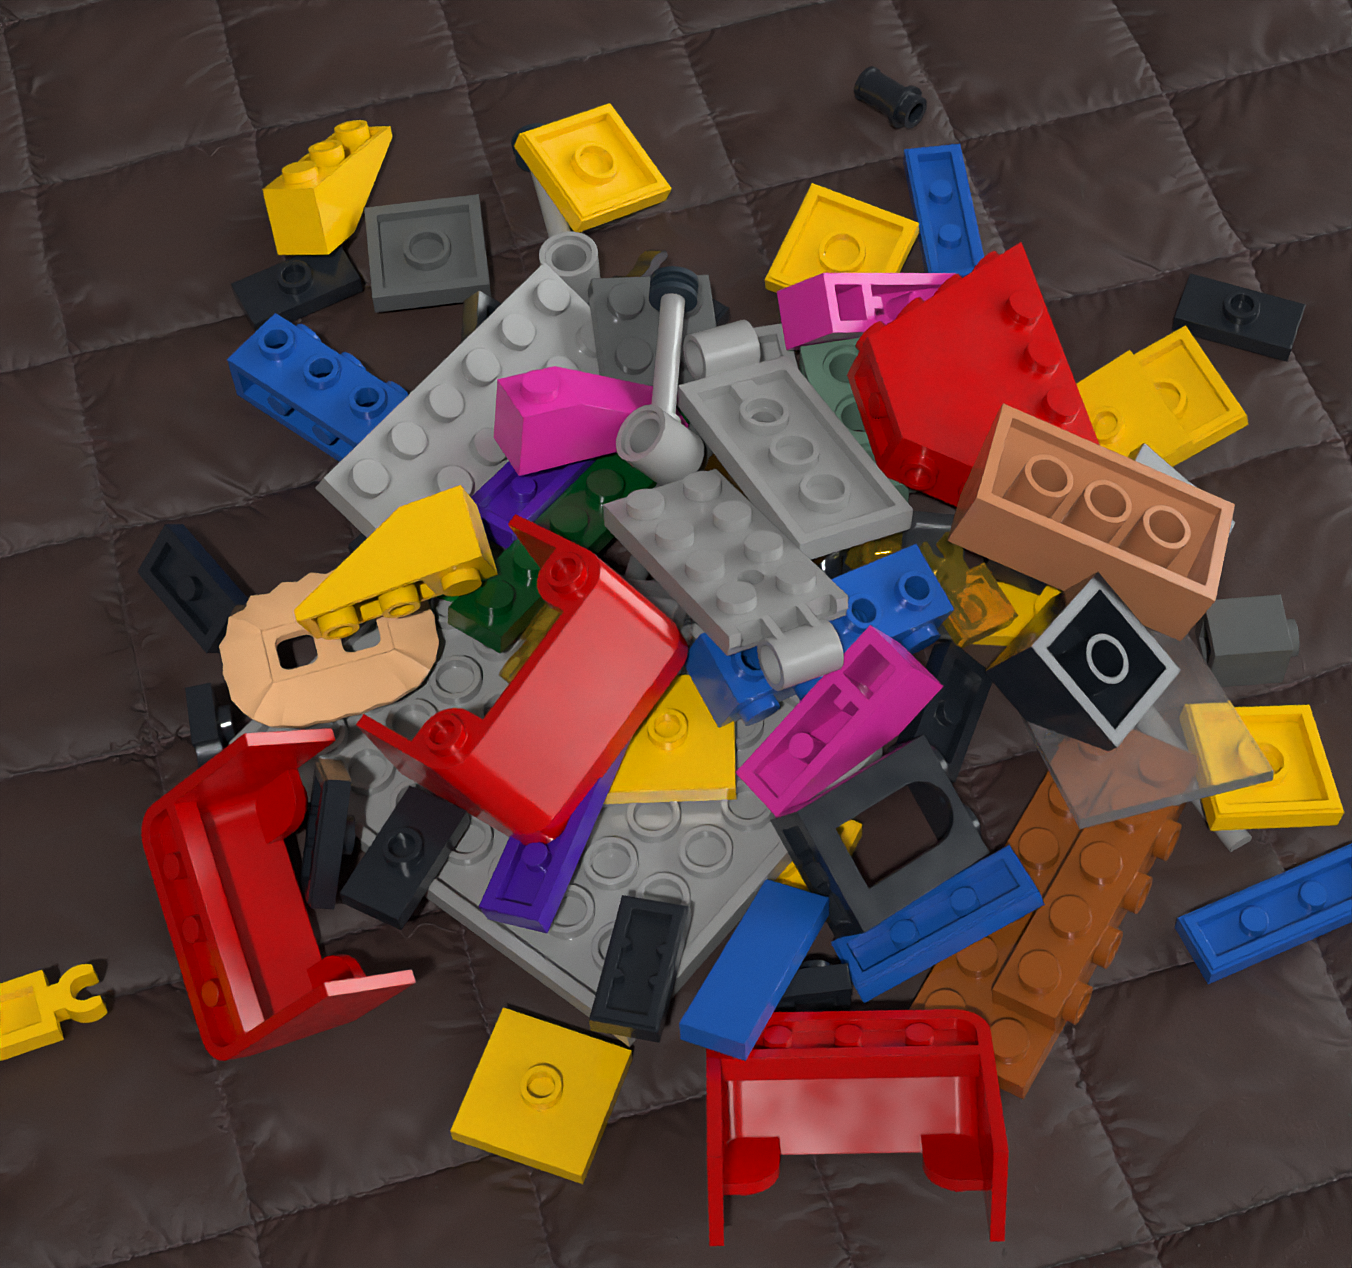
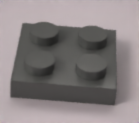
[364,194,491,313]
[588,275,716,386]

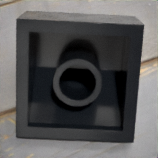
[985,572,1181,752]

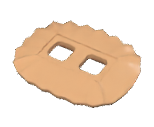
[219,569,439,728]

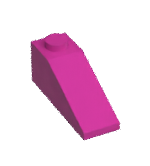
[777,273,956,350]
[493,366,688,476]
[736,625,943,816]

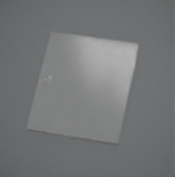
[1018,631,1274,829]

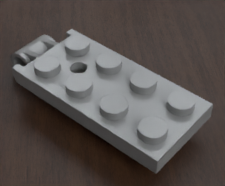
[676,320,913,560]
[603,469,848,691]

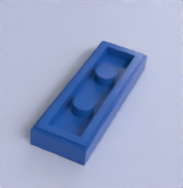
[903,144,984,277]
[1175,843,1352,984]
[831,845,1045,1003]
[679,879,829,1061]

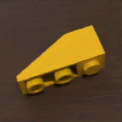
[262,120,392,255]
[294,485,498,640]

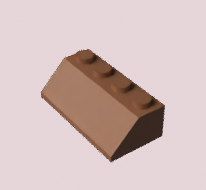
[947,403,1235,641]

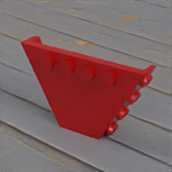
[847,242,1100,507]

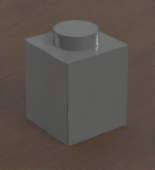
[1195,594,1300,688]

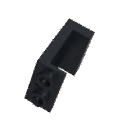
[770,734,989,939]

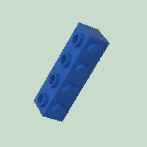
[227,313,409,462]
[684,544,955,728]

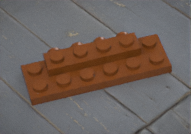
[909,733,1198,1100]

